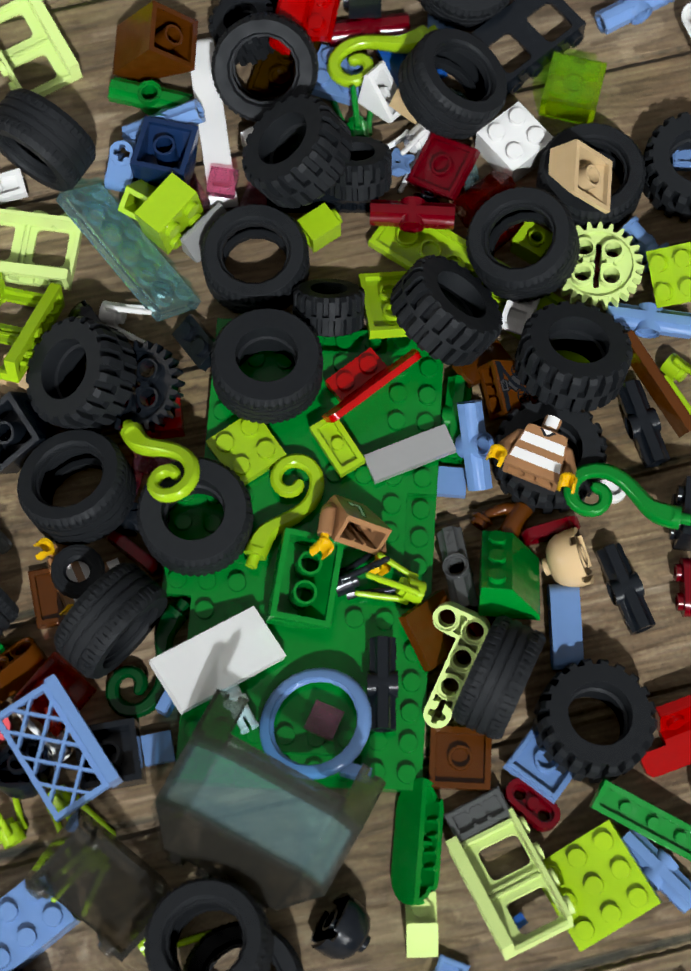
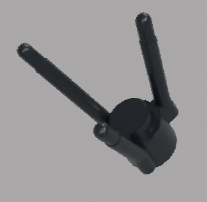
[336,553,396,600]

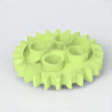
[561,221,644,311]

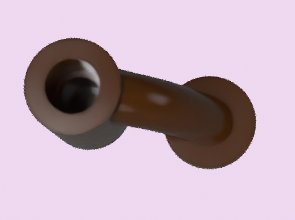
[471,502,533,538]

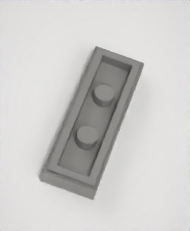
[363,424,457,484]

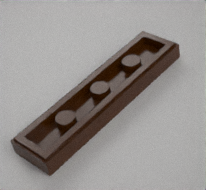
[625,330,691,438]

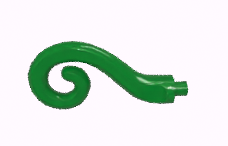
[563,463,691,530]

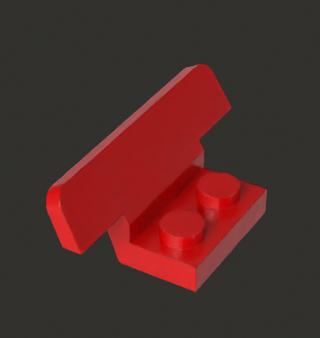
[269,0,340,55]
[322,347,422,423]
[639,694,691,777]

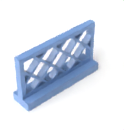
[0,673,124,823]

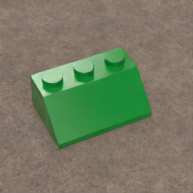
[265,527,344,629]
[478,530,540,620]

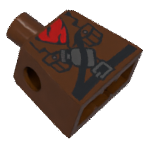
[478,359,538,421]

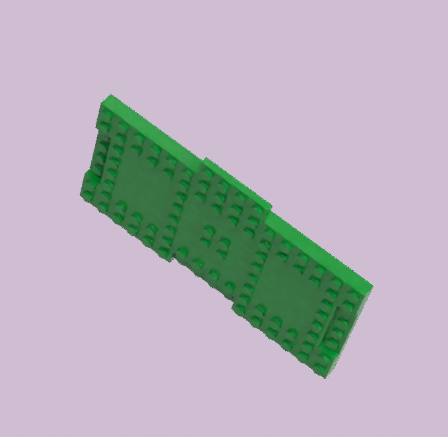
[162,318,443,793]

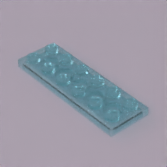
[56,183,201,322]

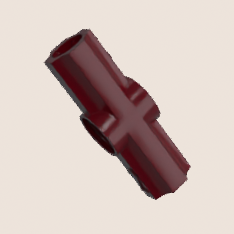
[330,13,410,47]
[370,196,455,233]

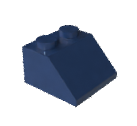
[130,116,199,186]

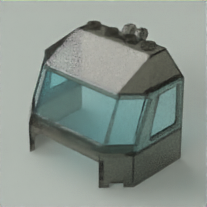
[150,689,386,914]

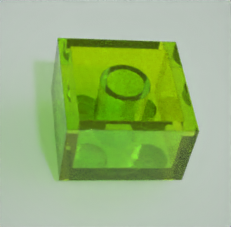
[539,52,607,124]

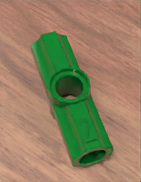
[108,77,194,115]
[439,375,472,465]

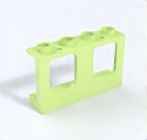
[0,0,83,97]
[0,207,83,291]
[445,808,575,961]

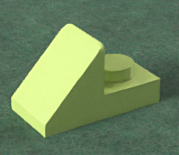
[405,892,438,958]

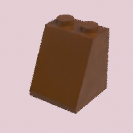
[113,0,198,82]

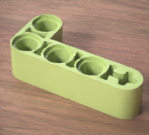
[423,601,491,729]

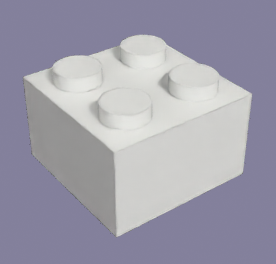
[475,101,553,186]

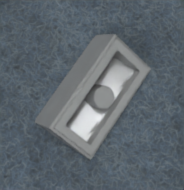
[180,202,227,263]

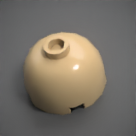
[541,527,594,587]

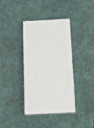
[149,606,286,715]

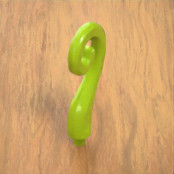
[327,24,438,88]
[120,420,200,503]
[243,453,325,569]

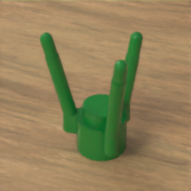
[330,85,373,137]

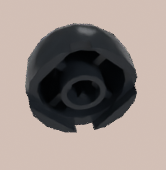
[0,737,54,800]
[311,893,371,959]

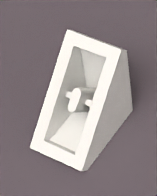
[358,61,401,123]

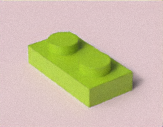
[309,419,366,478]

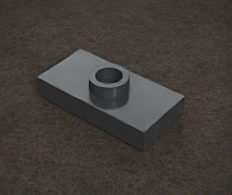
[444,786,510,843]

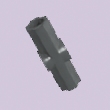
[436,526,478,615]

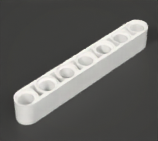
[191,38,238,209]

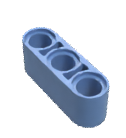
[547,584,584,670]

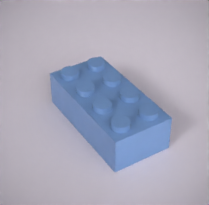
[0,869,81,971]

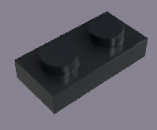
[172,314,215,372]

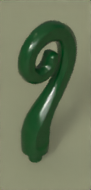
[106,598,190,719]

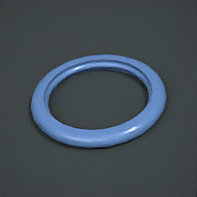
[259,667,372,780]

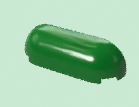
[391,778,444,905]

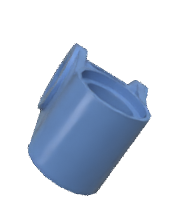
[104,139,136,193]

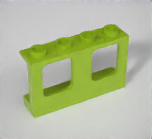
[0,272,65,383]

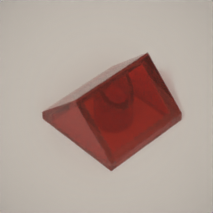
[13,652,97,737]

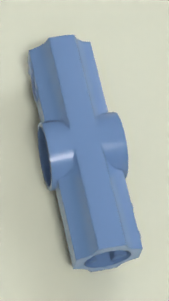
[594,0,675,35]
[121,98,206,142]
[606,302,691,339]
[455,400,494,491]
[622,829,691,914]

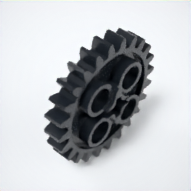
[110,340,185,433]

